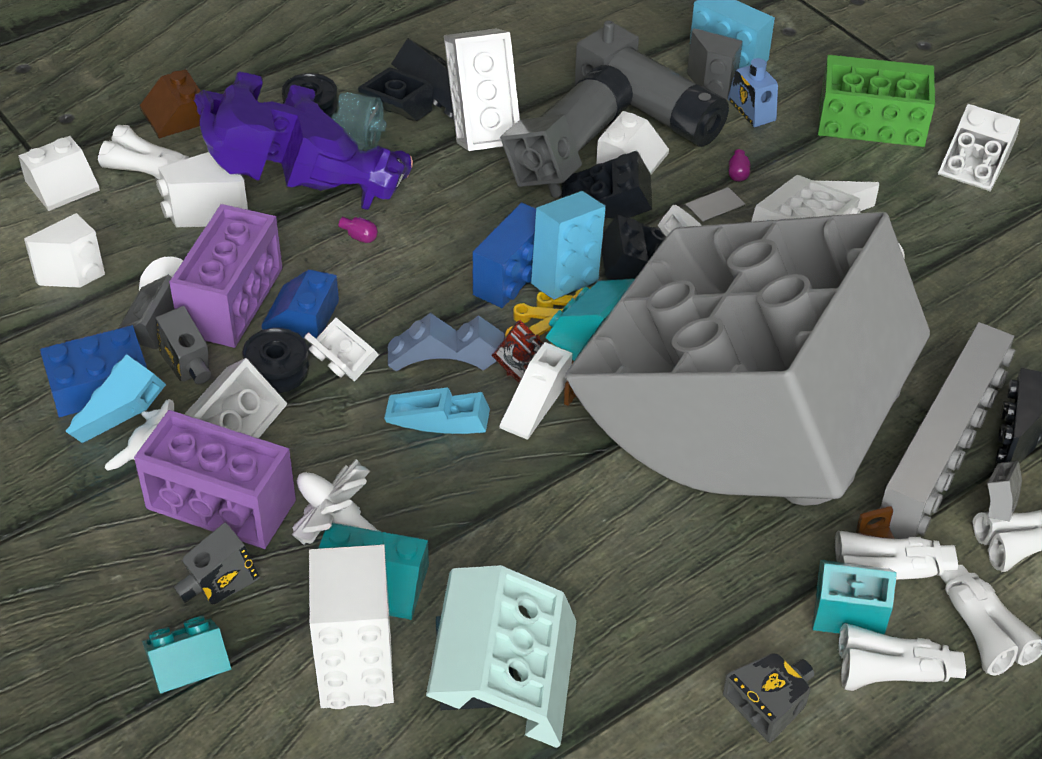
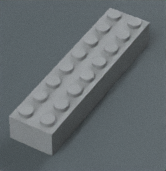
[877,322,1016,539]

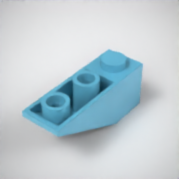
[66,354,166,443]

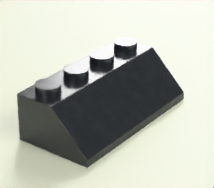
[391,38,454,120]

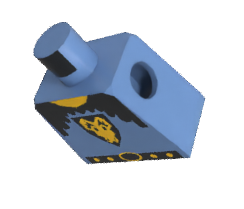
[728,58,778,127]

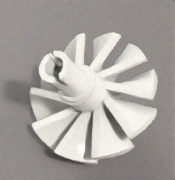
[292,459,381,545]

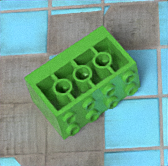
[818,55,935,147]

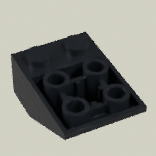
[562,150,653,218]
[601,214,666,280]
[995,368,1042,465]

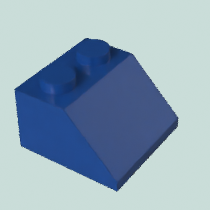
[262,269,339,339]

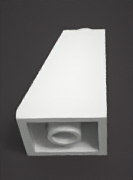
[156,152,248,228]

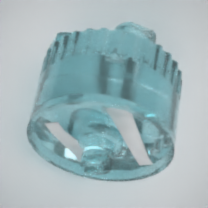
[332,93,387,151]

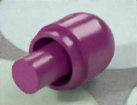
[728,149,750,182]
[338,217,378,243]

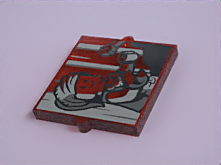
[491,320,544,384]

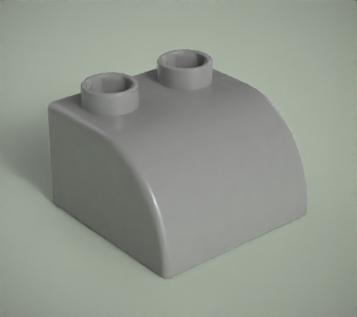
[565,212,930,506]

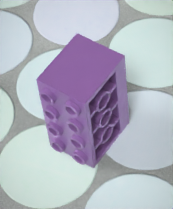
[169,204,282,348]
[134,410,296,549]

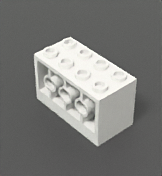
[444,28,520,151]
[751,175,861,222]
[309,545,394,709]

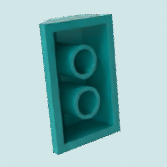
[545,279,635,361]
[318,523,429,620]

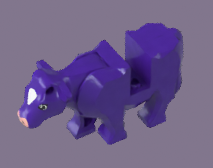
[194,71,413,210]

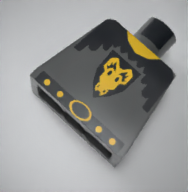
[155,306,211,384]
[173,522,260,604]
[723,653,814,743]

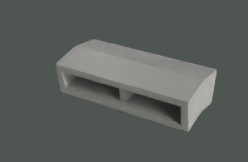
[987,461,1022,522]

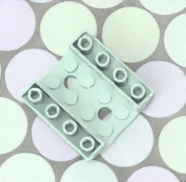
[426,565,576,748]

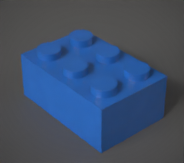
[473,202,536,308]
[40,325,147,417]

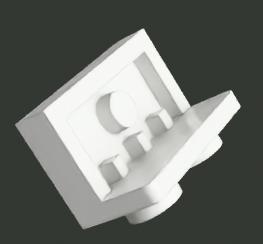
[305,318,379,382]

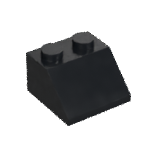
[358,67,433,121]

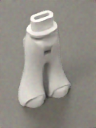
[98,125,189,179]
[972,509,1042,572]
[835,531,958,580]
[940,565,1042,676]
[839,623,966,691]

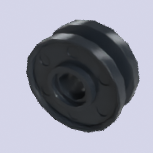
[282,73,338,119]
[242,328,309,393]

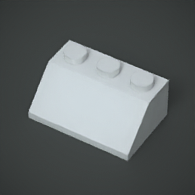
[184,358,287,438]

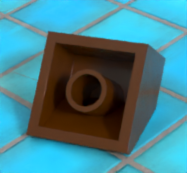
[140,69,201,139]

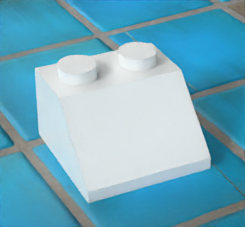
[596,111,669,175]
[18,136,100,211]
[24,213,105,288]

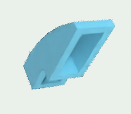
[384,387,490,434]

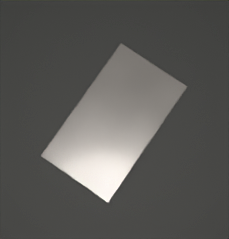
[686,187,746,222]

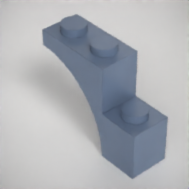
[388,313,505,371]

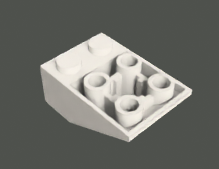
[938,104,1020,192]

